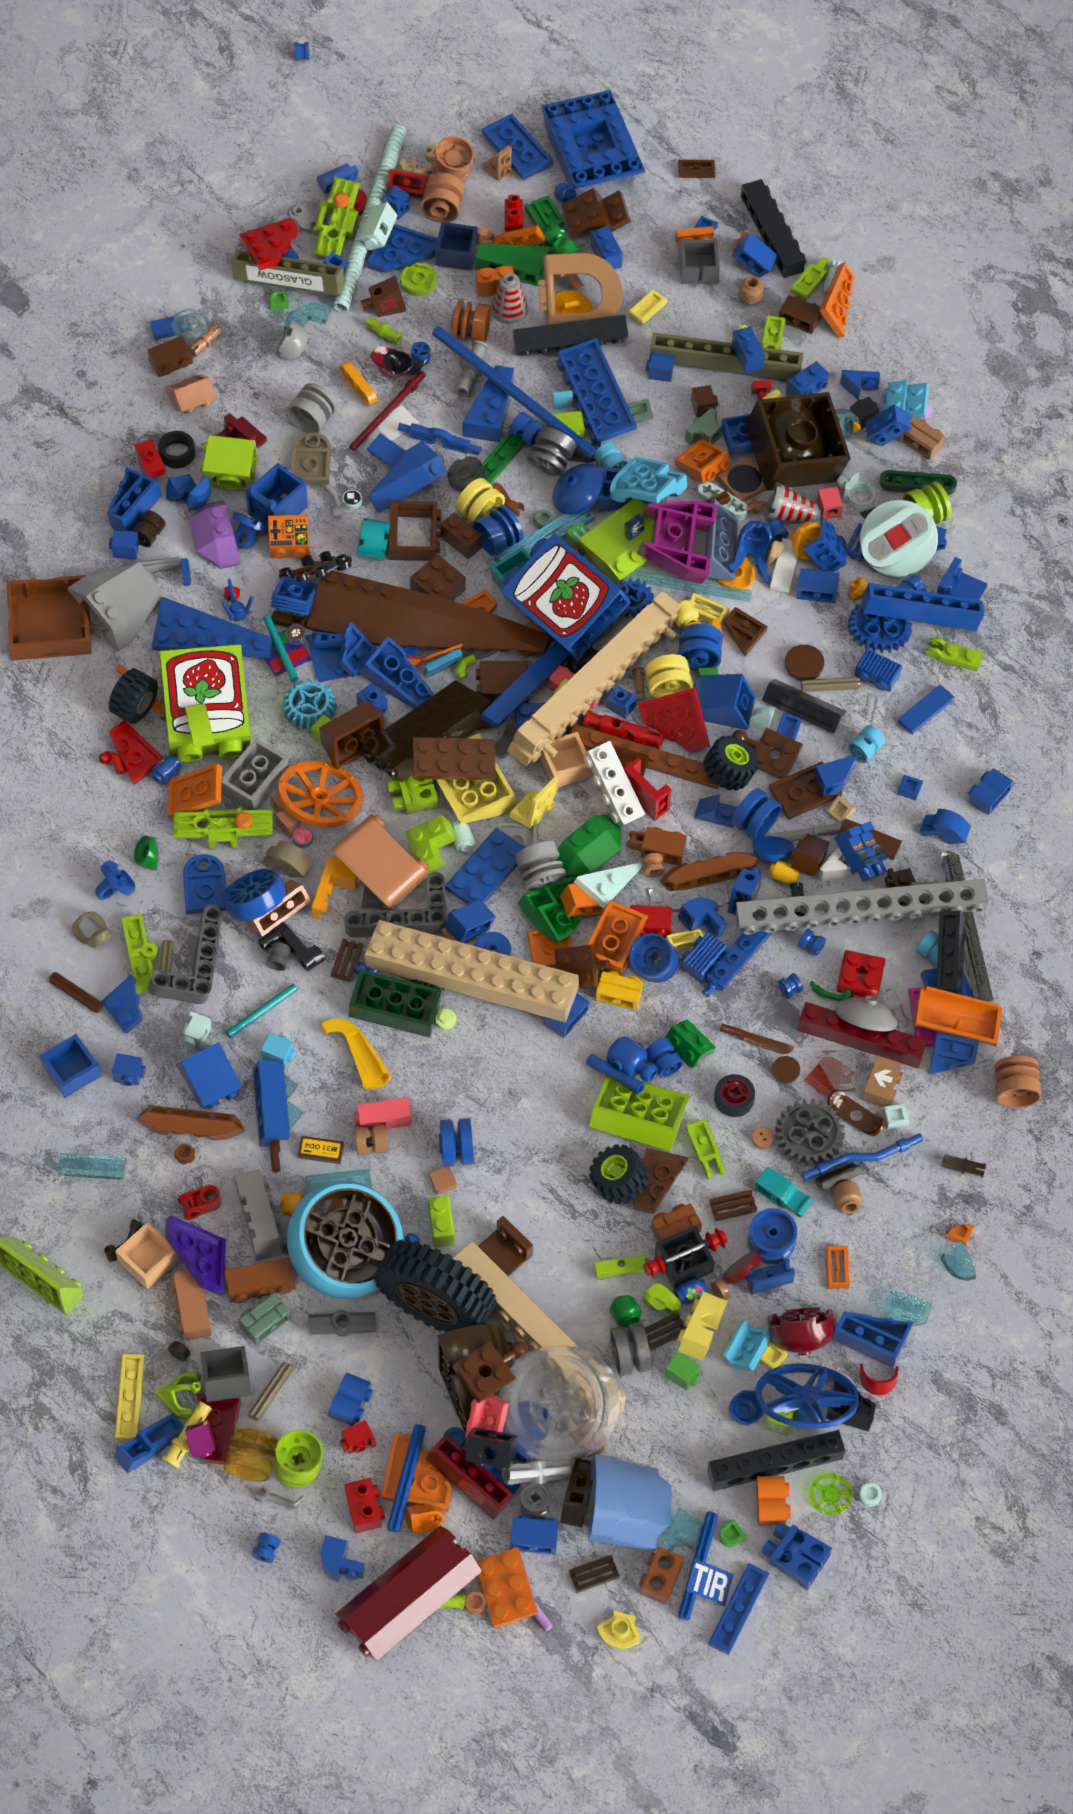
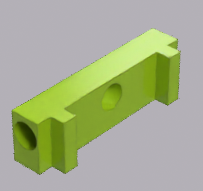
[594,1255,647,1280]

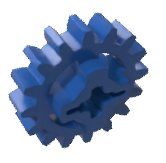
[616,578,654,618]

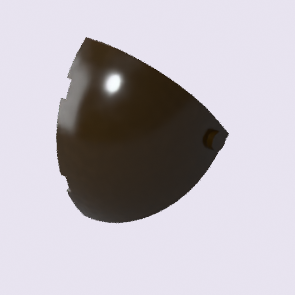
[437,1325,517,1435]

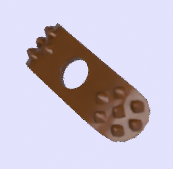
[827,1090,886,1137]

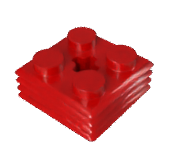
[836,950,886,999]

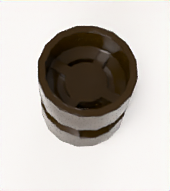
[131,510,166,548]

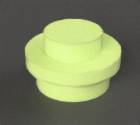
[435,1009,456,1029]

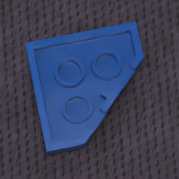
[367,224,438,273]

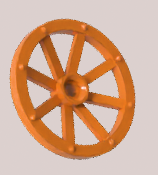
[277,761,363,827]

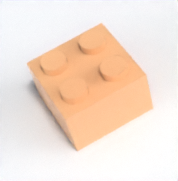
[540,732,592,788]
[115,1222,180,1290]

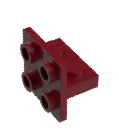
[216,413,267,448]

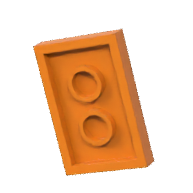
[167,763,222,819]
[476,1547,539,1628]

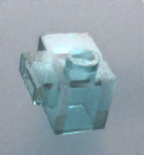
[664,1508,703,1552]

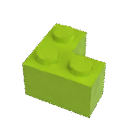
[405,814,457,873]

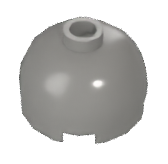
[275,320,310,360]

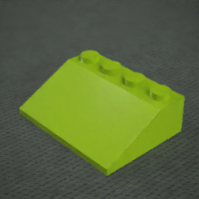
[577,499,654,584]
[589,1076,690,1152]
[0,1237,84,1316]

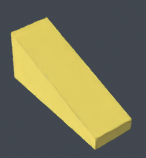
[665,929,704,951]

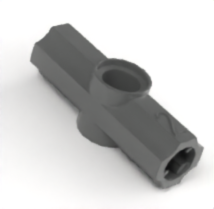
[308,1310,376,1337]

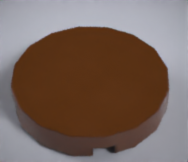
[785,644,824,681]

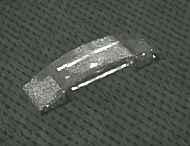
[645,884,730,912]

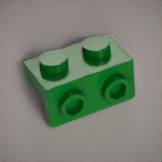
[665,1019,716,1068]

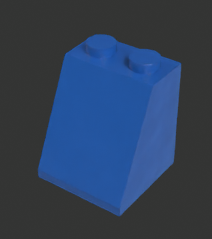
[694,674,756,730]
[176,1042,242,1110]

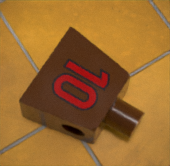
[360,276,407,317]

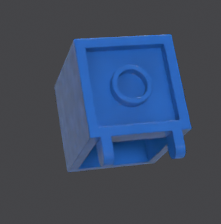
[245,463,308,524]

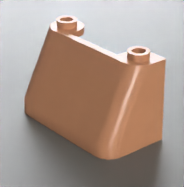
[332,814,430,908]

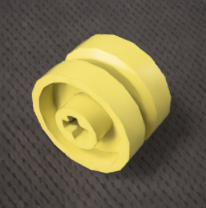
[456,478,505,525]
[645,654,693,699]

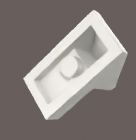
[818,846,851,882]

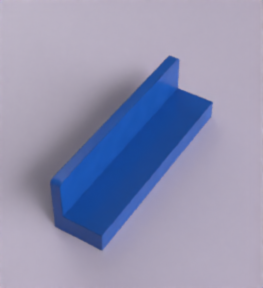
[253,1060,290,1147]

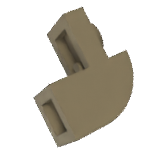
[262,841,313,877]

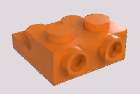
[674,439,731,484]

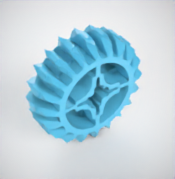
[282,679,337,731]

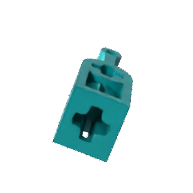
[754,1166,814,1218]

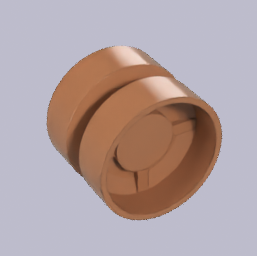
[432,136,474,183]
[421,173,465,223]

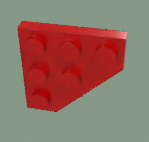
[239,218,299,271]
[638,688,710,752]

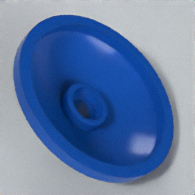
[552,464,605,515]

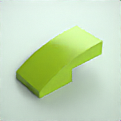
[185,703,214,748]

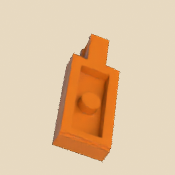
[494,225,545,246]

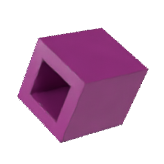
[185,1420,216,1458]

